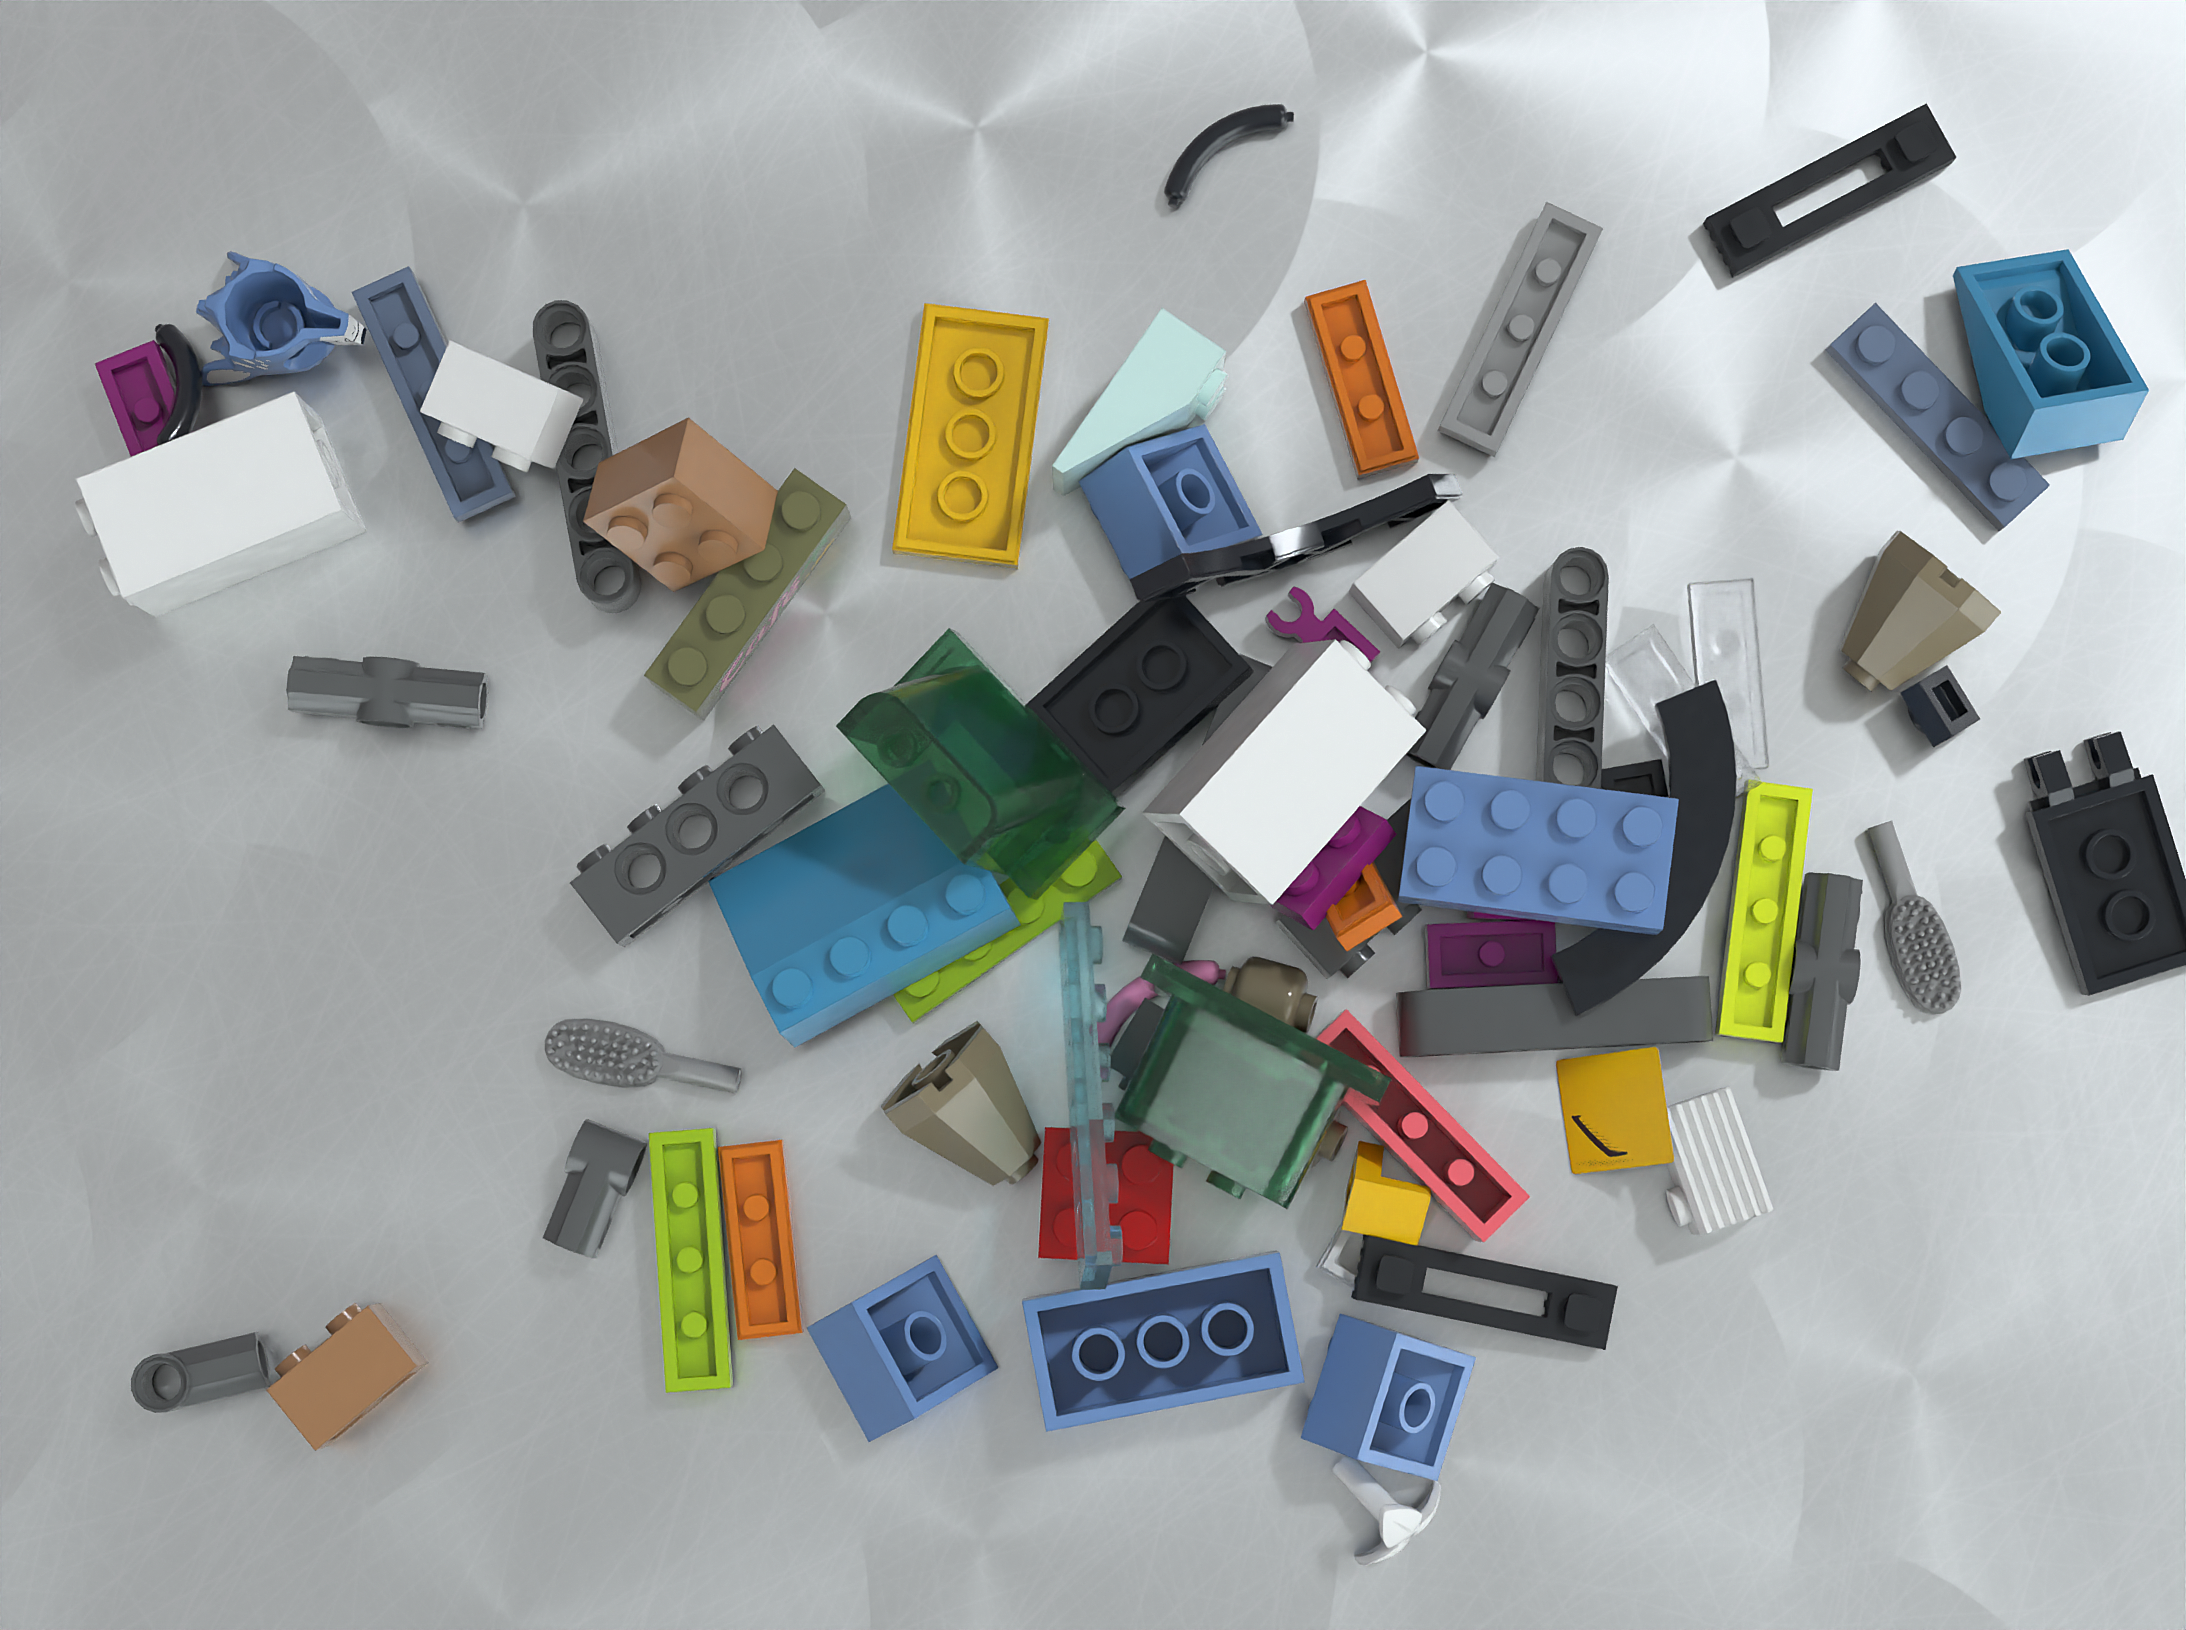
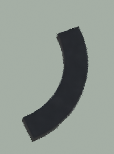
[1130,474,1463,602]
[1551,679,1737,1016]

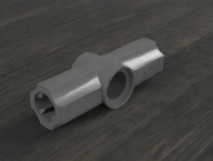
[1405,582,1540,770]
[286,656,488,729]
[1781,872,1863,1071]

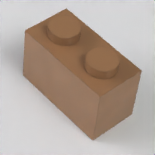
[266,1303,428,1451]

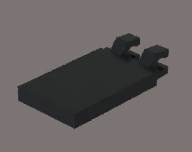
[999,596,1254,825]
[2024,731,2186,996]

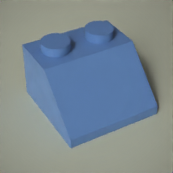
[1078,424,1263,580]
[806,1255,998,1442]
[1301,1313,1476,1481]

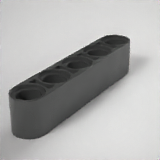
[533,300,641,613]
[1536,547,1609,789]
[1122,653,1272,965]
[1396,976,1714,1057]

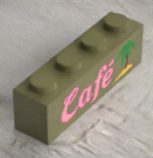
[644,468,851,721]

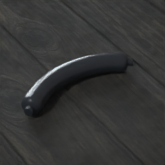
[1164,104,1294,207]
[155,324,203,446]

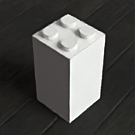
[75,391,366,617]
[1142,639,1426,905]

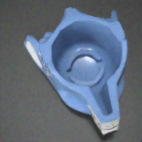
[196,251,367,386]

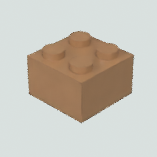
[583,417,778,592]

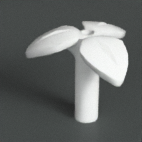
[1332,1456,1441,1565]

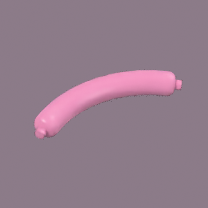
[1087,960,1226,1057]

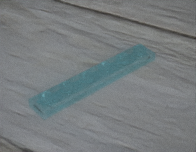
[1058,902,1123,1290]

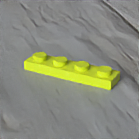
[1715,780,1813,1043]

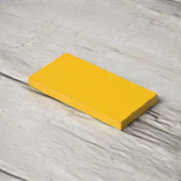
[892,303,1049,569]

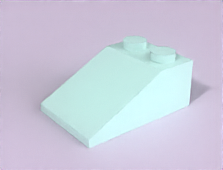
[1052,308,1228,496]

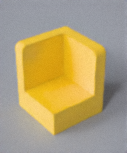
[1341,1141,1431,1246]

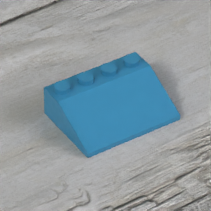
[708,760,1021,1048]

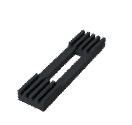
[1703,103,1957,278]
[1351,1235,1618,1350]

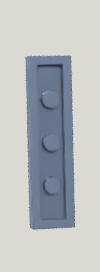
[352,266,516,523]
[1825,302,2050,531]

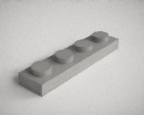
[1437,202,1603,457]

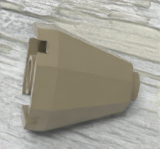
[1839,531,2001,692]
[881,1021,1042,1186]

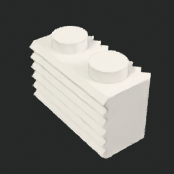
[1658,1087,1773,1235]

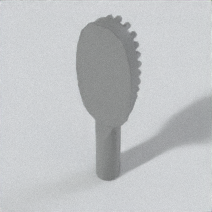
[1868,821,1961,1015]
[545,1019,741,1093]

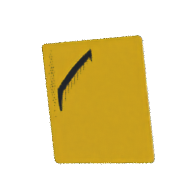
[1556,1047,1675,1174]

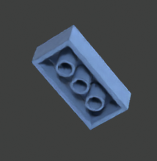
[1398,766,1679,935]
[1022,1251,1305,1432]

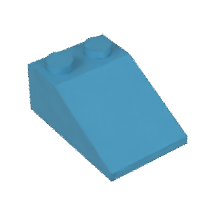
[1953,249,2149,459]

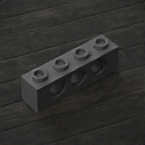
[570,724,825,947]

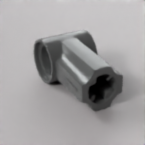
[543,1119,647,1258]
[131,1332,270,1413]

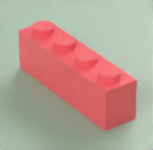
[1296,1009,1530,1242]

